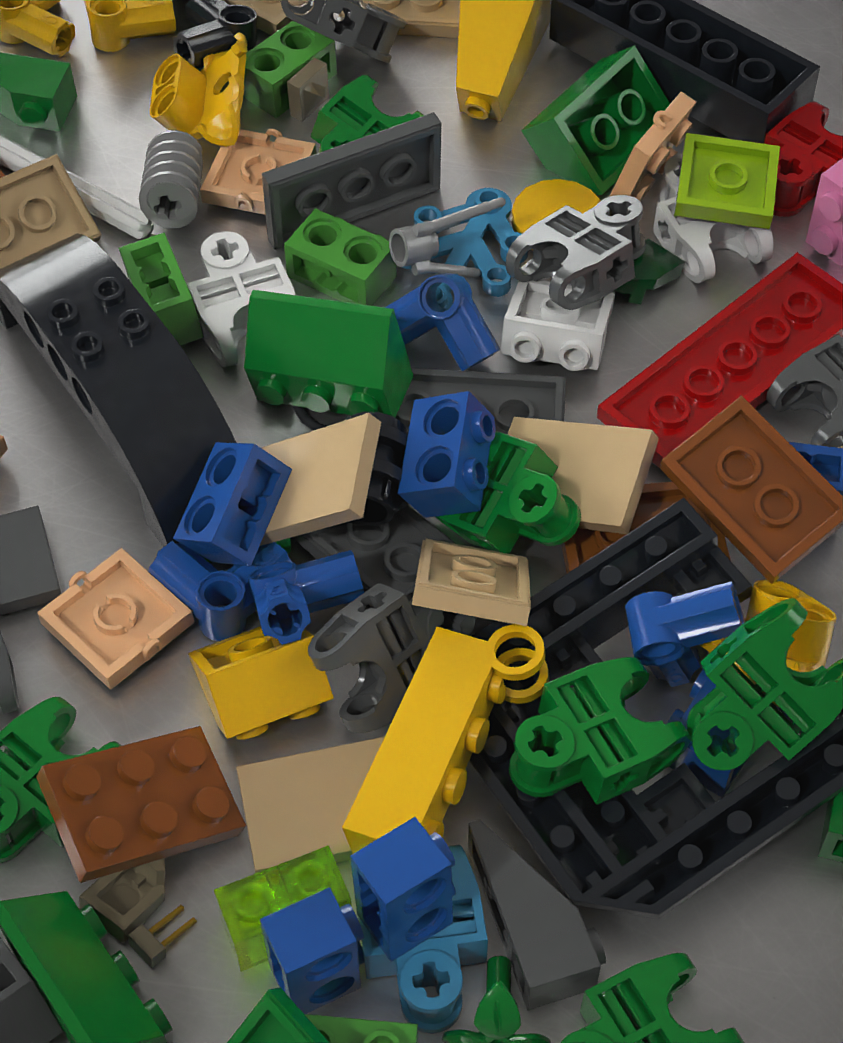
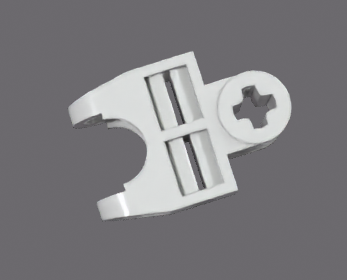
[653,153,774,283]
[187,231,295,367]

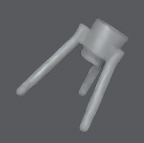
[389,197,506,277]

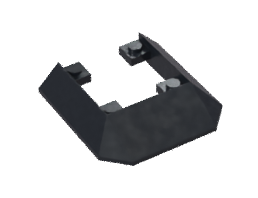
[469,498,843,919]

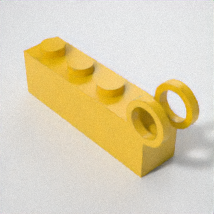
[342,624,549,854]

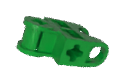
[310,75,425,153]
[435,431,581,554]
[686,598,843,771]
[509,657,692,805]
[0,697,122,863]
[561,953,745,1043]

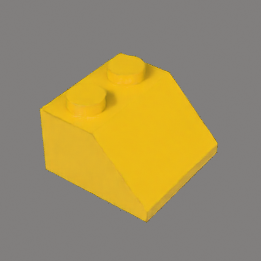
[188,626,334,740]

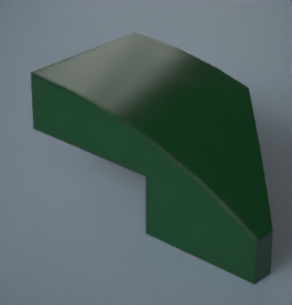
[614,238,685,305]

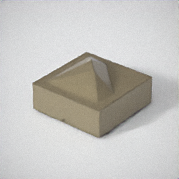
[287,58,329,122]

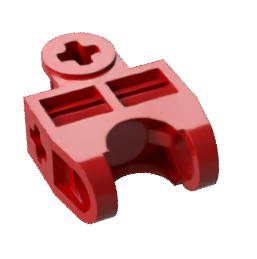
[764,101,843,217]

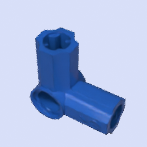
[385,273,501,371]
[149,541,292,641]
[248,550,364,645]
[625,581,745,687]

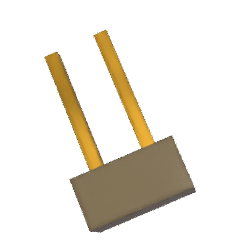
[128,905,197,968]

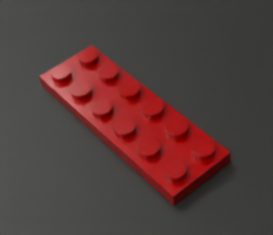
[597,252,843,468]

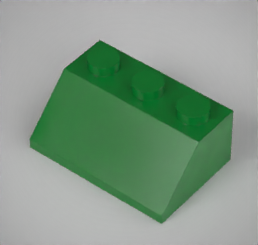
[521,45,670,196]
[244,289,414,418]
[0,891,173,1043]

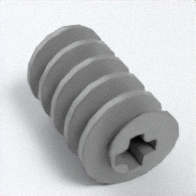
[138,130,203,228]

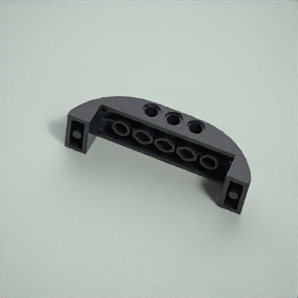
[0,233,237,547]

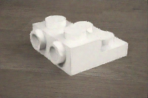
[500,280,615,371]

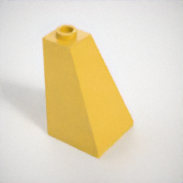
[456,0,551,121]

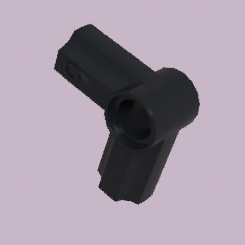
[173,0,257,69]

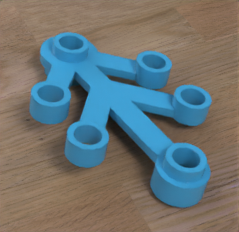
[401,188,528,328]

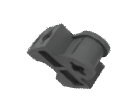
[280,0,407,63]
[506,195,646,310]
[767,334,843,448]
[308,582,476,733]

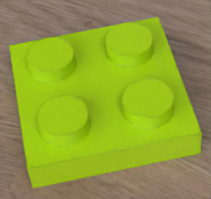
[674,133,780,229]

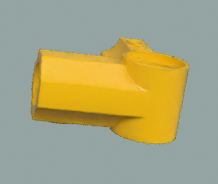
[0,0,75,58]
[83,0,176,52]

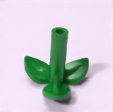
[442,956,551,1043]

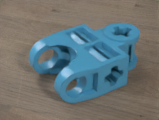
[359,845,488,1034]

